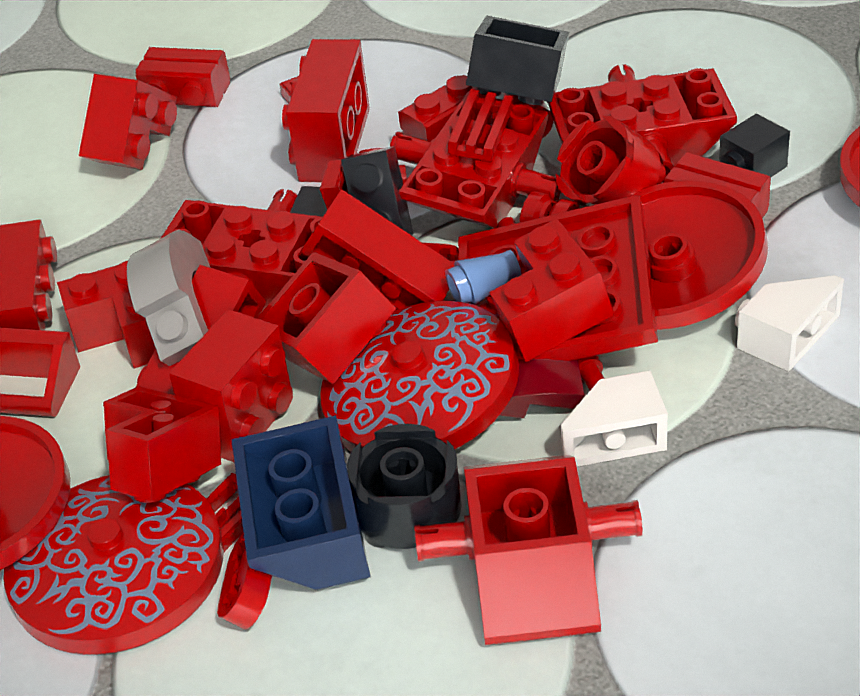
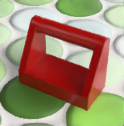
[0,328,80,417]

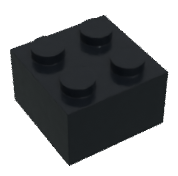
[466,15,569,105]

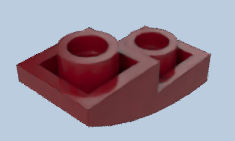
[499,359,585,418]

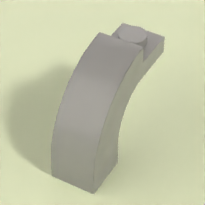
[127,230,211,366]

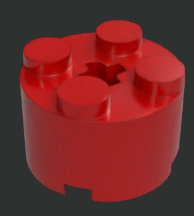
[555,116,666,207]

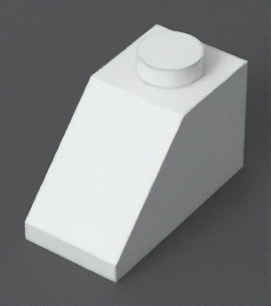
[735,275,844,371]
[561,370,668,467]

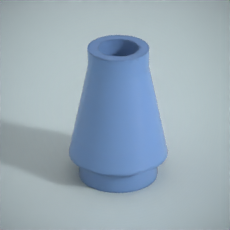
[445,250,521,305]

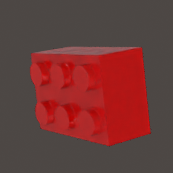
[282,39,370,182]

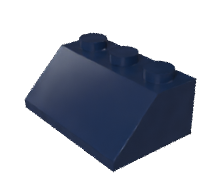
[231,415,371,590]

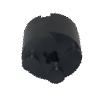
[347,424,462,549]

